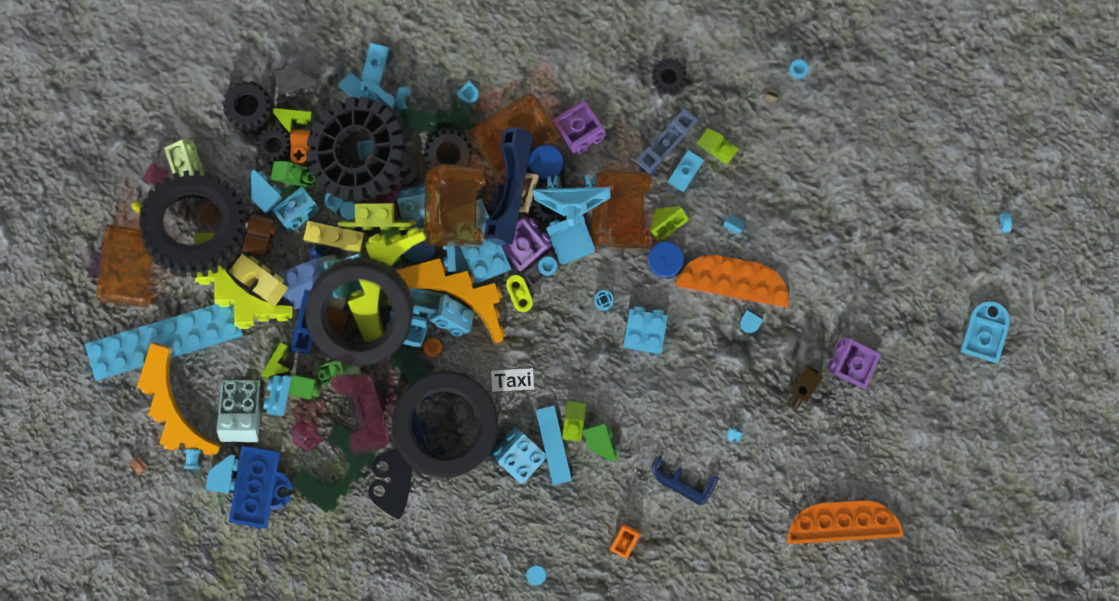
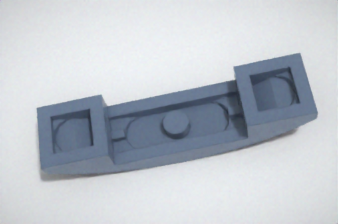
[636,108,699,174]

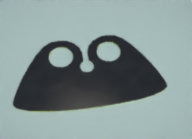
[368,448,412,519]

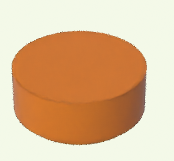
[423,338,443,357]

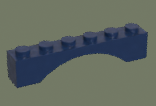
[483,127,533,245]

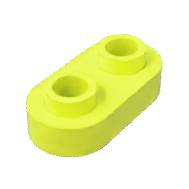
[506,275,533,312]

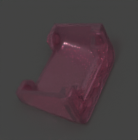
[330,373,390,457]

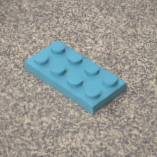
[446,199,512,285]

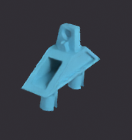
[533,174,611,226]

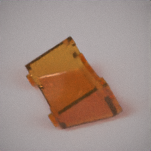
[468,93,561,178]
[424,164,485,247]
[592,170,652,250]
[96,224,153,309]

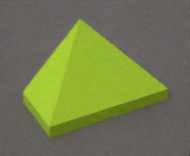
[650,206,689,243]

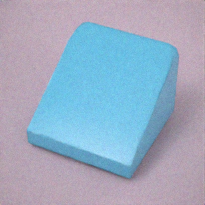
[723,214,746,235]

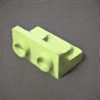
[164,140,204,177]

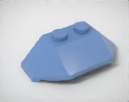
[277,254,338,310]

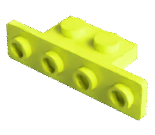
[337,203,416,230]

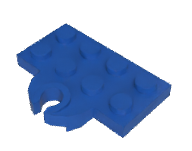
[229,446,293,529]

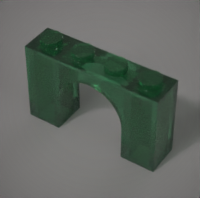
[290,423,377,513]

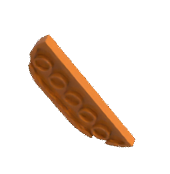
[675,255,789,308]
[787,501,904,544]

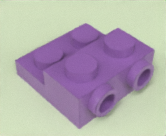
[552,100,606,154]
[502,216,552,271]
[828,337,881,389]

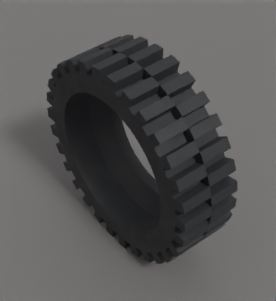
[139,170,246,278]

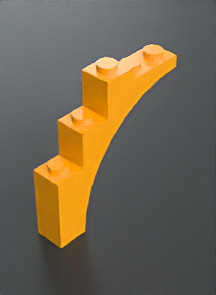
[396,258,505,344]
[137,342,222,456]

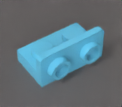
[272,187,320,232]

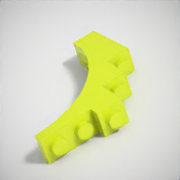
[348,227,426,342]
[195,233,293,329]

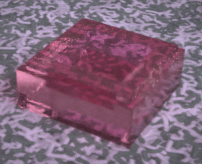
[142,163,169,185]

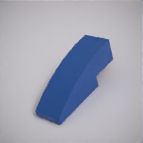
[289,293,313,355]

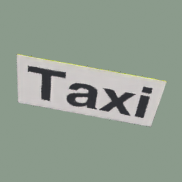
[491,368,534,392]

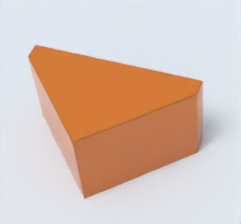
[610,523,641,559]

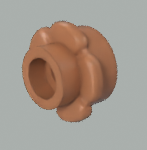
[129,457,147,475]

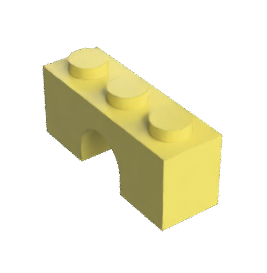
[303,221,366,254]
[229,254,288,307]

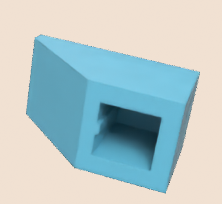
[251,170,283,214]
[206,455,239,494]

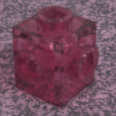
[289,419,322,453]

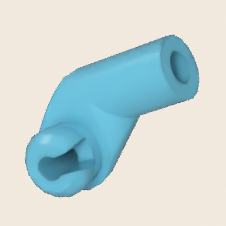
[395,86,411,115]

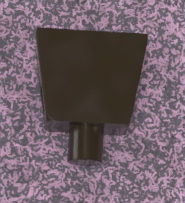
[787,364,823,409]

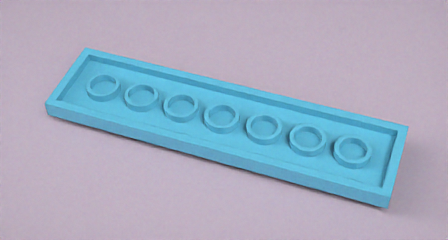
[85,304,244,381]

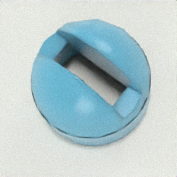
[727,427,744,443]

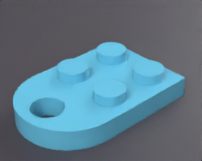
[960,302,1010,363]

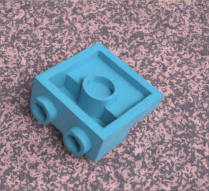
[623,306,668,354]
[263,375,291,417]

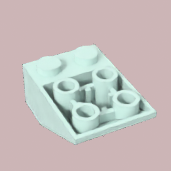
[217,380,261,442]

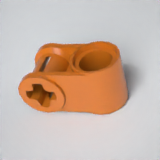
[290,130,312,167]

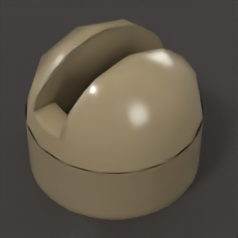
[764,88,780,104]

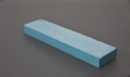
[536,406,572,485]

